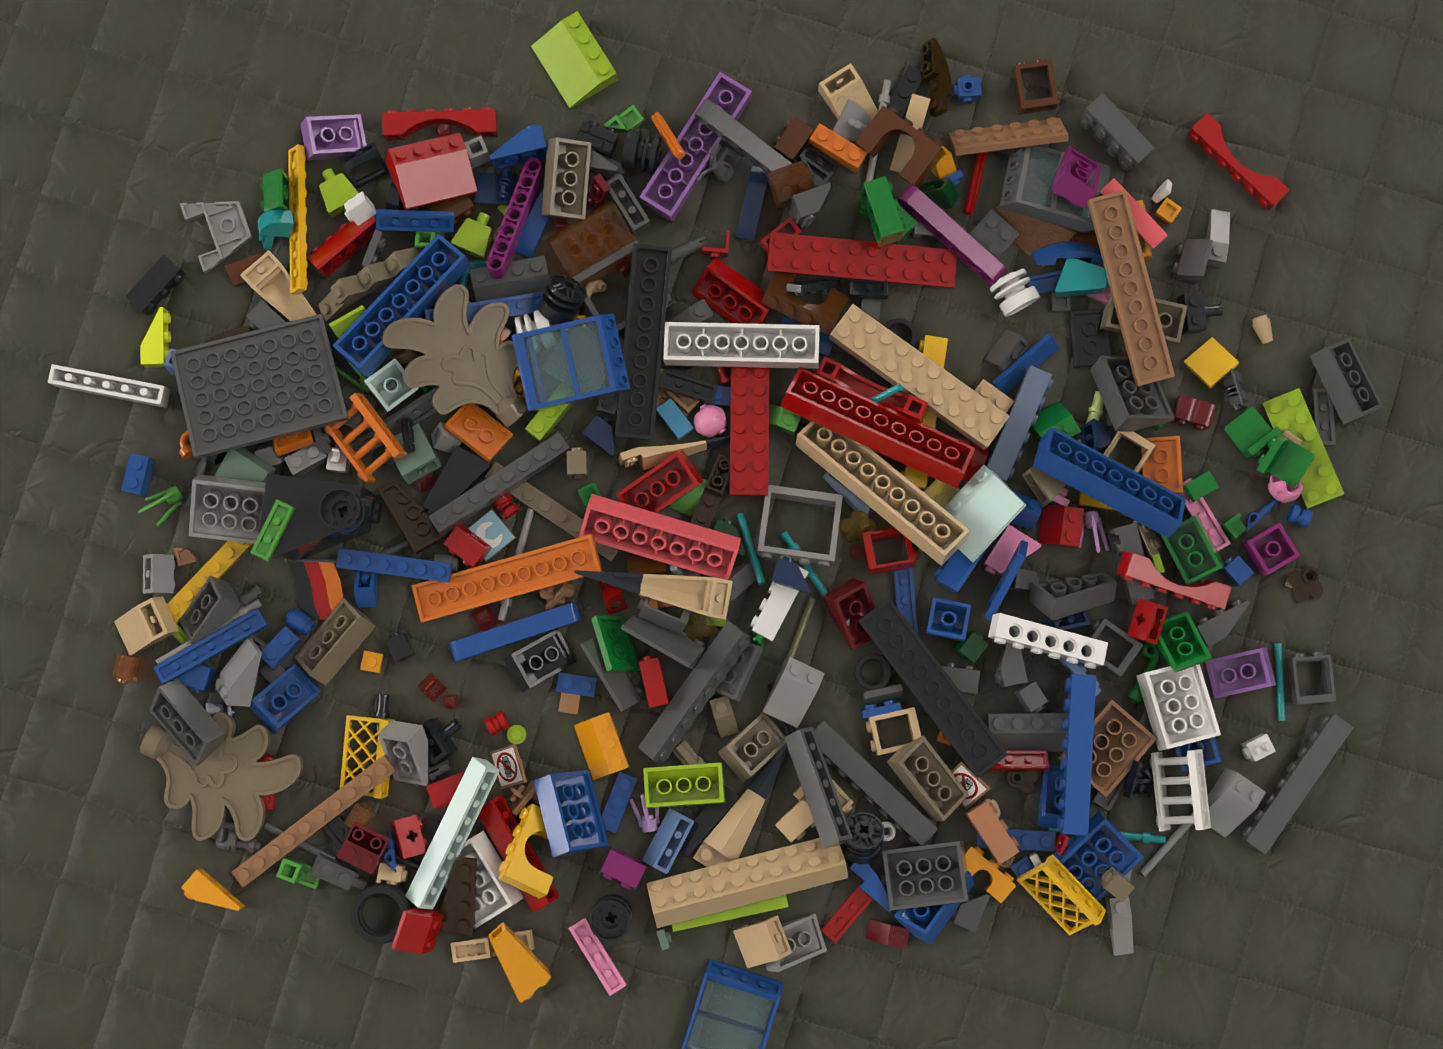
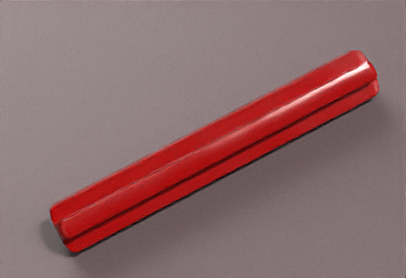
[963,152,988,215]

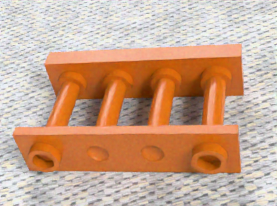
[324,393,407,483]

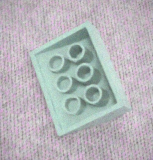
[944,465,1026,563]

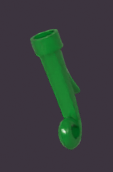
[1126,642,1160,704]

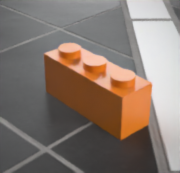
[809,123,868,174]

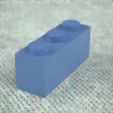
[642,808,695,874]

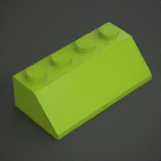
[643,763,726,809]

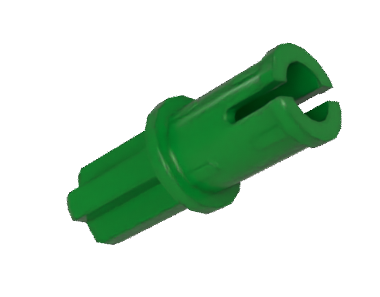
[750,633,764,647]

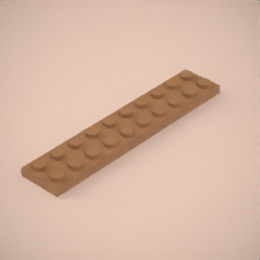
[1087,190,1175,387]

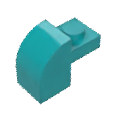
[257,209,294,250]

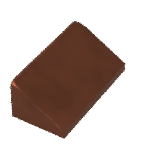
[225,254,262,287]

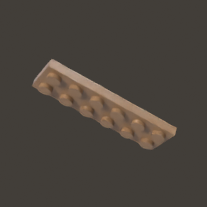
[949,117,1069,156]

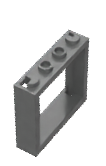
[572,240,672,335]

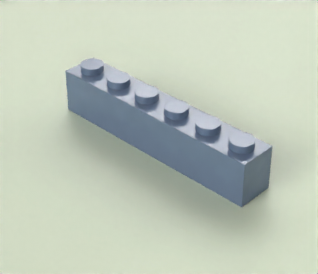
[986,366,1053,481]

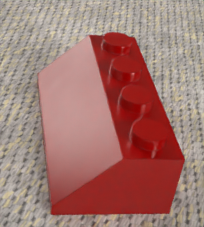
[307,216,382,278]
[692,257,773,324]

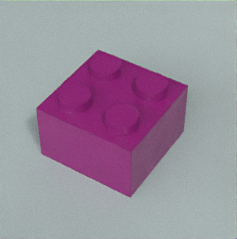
[1241,523,1300,577]
[601,847,648,890]

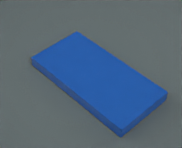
[985,540,1028,621]

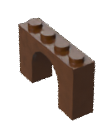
[855,106,945,188]
[761,272,849,336]

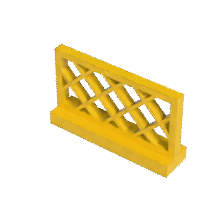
[340,715,395,799]
[1017,854,1106,936]

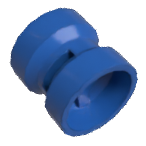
[1286,504,1313,529]

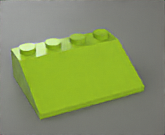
[531,11,618,109]

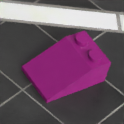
[1052,146,1100,209]

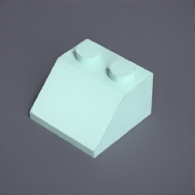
[364,358,418,412]

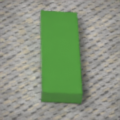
[250,499,296,562]

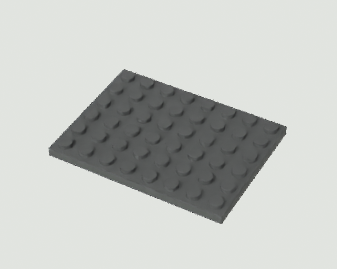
[170,314,349,459]

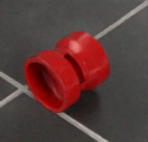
[493,493,520,520]
[484,710,510,736]

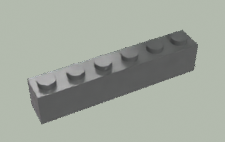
[784,727,853,849]

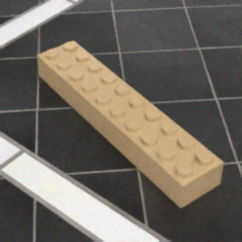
[829,304,1010,450]
[796,421,970,566]
[646,838,848,928]

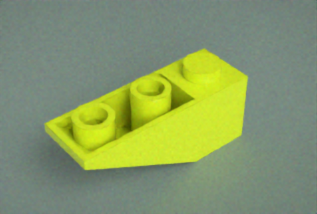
[140,307,171,368]

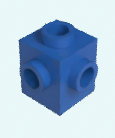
[953,75,982,104]

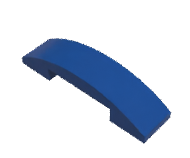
[515,189,550,258]
[1032,242,1104,265]

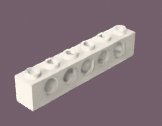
[988,613,1108,669]

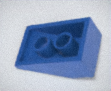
[490,124,547,171]
[249,664,321,735]
[1037,764,1064,829]

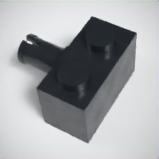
[1177,291,1223,335]
[421,717,462,764]

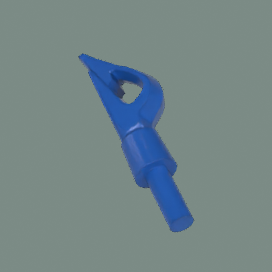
[1245,498,1278,533]
[383,831,397,873]

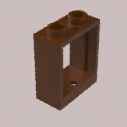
[1012,59,1059,114]

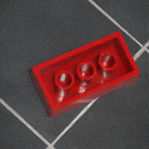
[616,450,704,513]

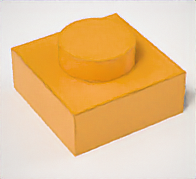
[1155,198,1182,225]
[360,651,384,673]

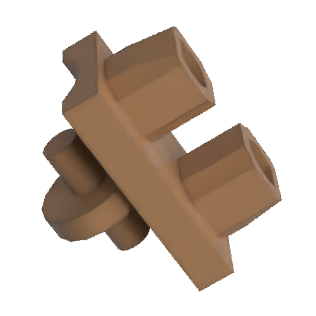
[539,582,574,610]
[509,780,539,816]

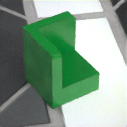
[1220,513,1247,541]

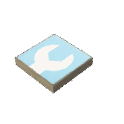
[468,509,517,562]

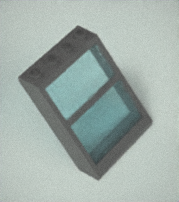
[999,145,1111,232]

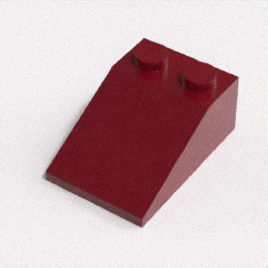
[823,578,875,650]

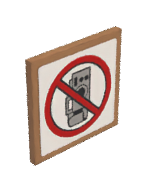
[490,744,527,789]
[951,761,990,809]

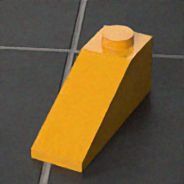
[181,868,245,911]

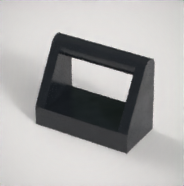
[340,142,390,189]

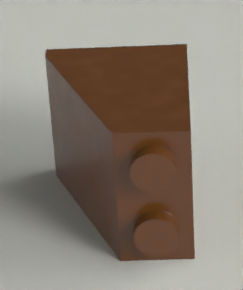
[766,161,815,209]

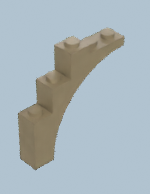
[318,247,424,321]

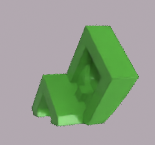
[604,104,646,131]

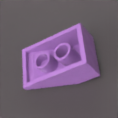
[300,114,367,161]
[1205,647,1276,698]

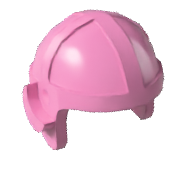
[694,404,727,437]
[1268,475,1303,503]

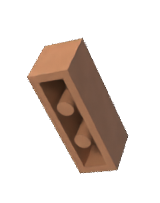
[965,801,1019,864]

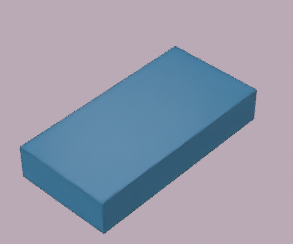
[656,399,694,440]

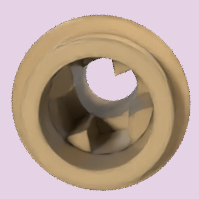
[1252,314,1273,344]

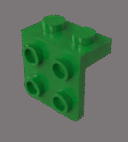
[1224,407,1282,458]
[1257,435,1315,487]

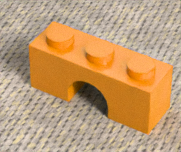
[965,845,1016,903]

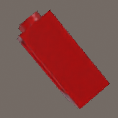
[862,528,918,575]
[639,655,669,708]

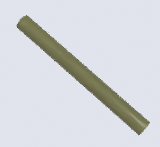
[786,597,816,658]

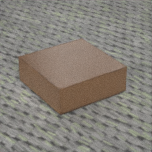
[558,692,581,715]

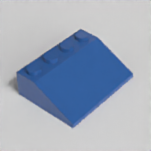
[534,770,609,857]
[1053,811,1144,901]

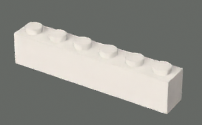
[48,364,171,408]

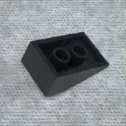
[503,629,577,693]

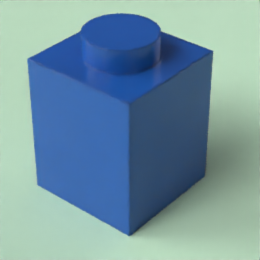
[1219,555,1254,587]

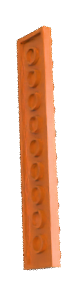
[411,534,603,623]

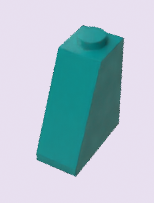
[1054,258,1110,297]

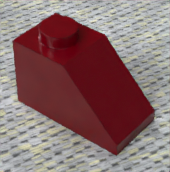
[866,919,910,949]

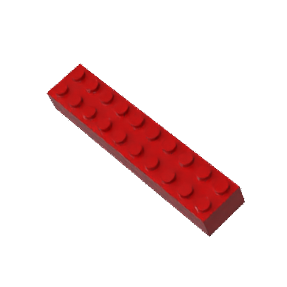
[781,367,975,488]

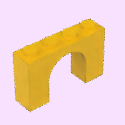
[498,804,553,899]

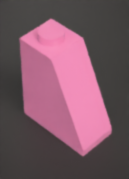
[982,525,1041,575]

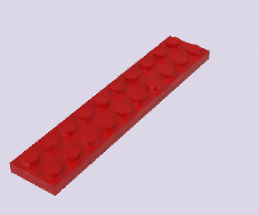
[767,232,957,289]

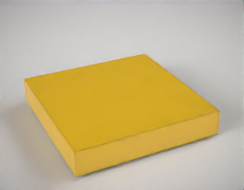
[1184,337,1239,389]

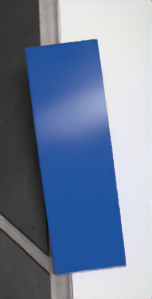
[848,862,892,913]

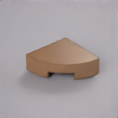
[173,548,198,567]

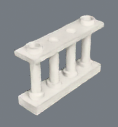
[1150,749,1211,831]

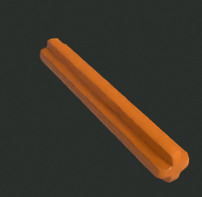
[651,112,685,160]

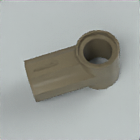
[673,741,706,765]

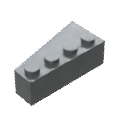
[1106,523,1155,606]
[1029,572,1117,621]

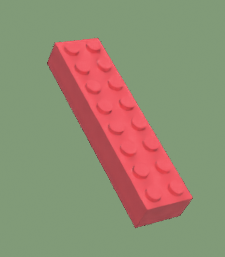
[579,494,741,580]

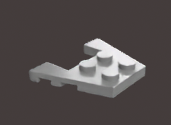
[180,201,253,273]

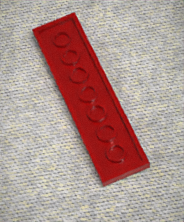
[730,367,770,496]

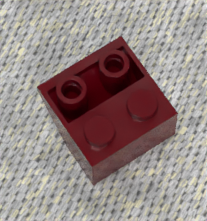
[337,821,390,875]

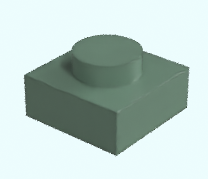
[656,927,673,950]

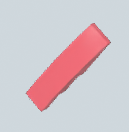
[1099,178,1168,249]

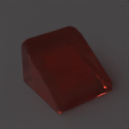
[415,472,437,493]
[471,604,499,632]
[418,673,447,702]

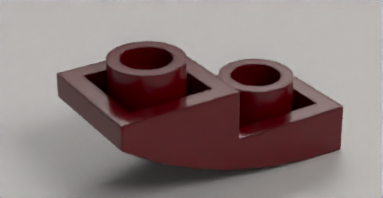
[587,173,611,210]

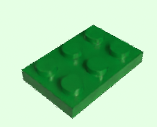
[591,615,640,672]

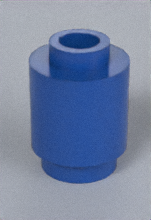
[285,608,315,636]

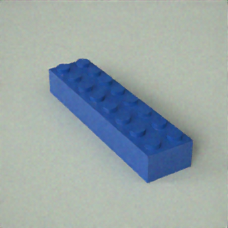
[333,234,471,377]
[1033,427,1186,538]
[1057,674,1096,836]

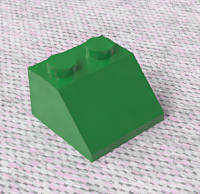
[260,169,289,213]
[1030,402,1082,443]

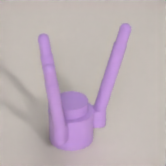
[1078,511,1109,553]
[629,794,660,833]

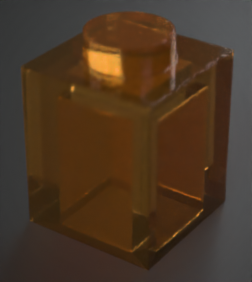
[112,654,142,684]
[343,802,376,828]

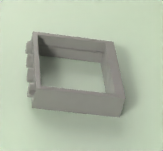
[757,485,843,567]

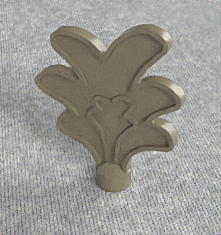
[382,285,528,427]
[140,712,303,842]

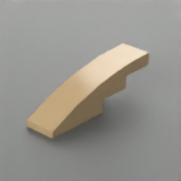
[889,94,930,174]
[451,929,535,963]

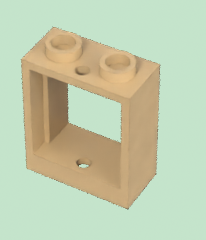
[1103,431,1155,473]
[865,707,921,755]

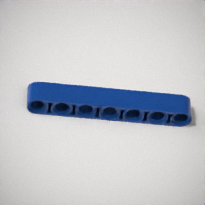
[449,602,582,662]

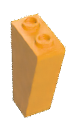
[488,922,551,1003]

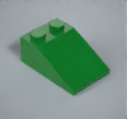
[1157,611,1212,673]

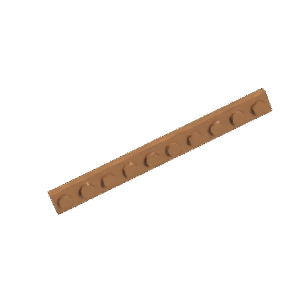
[231,755,397,888]

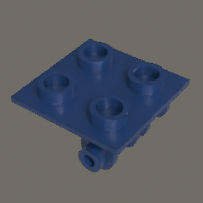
[475,167,517,205]

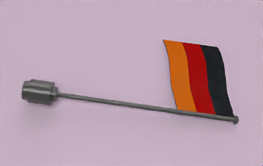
[284,554,460,620]

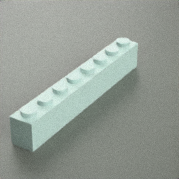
[406,757,500,910]

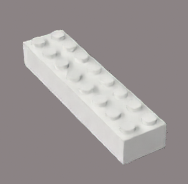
[663,322,820,369]

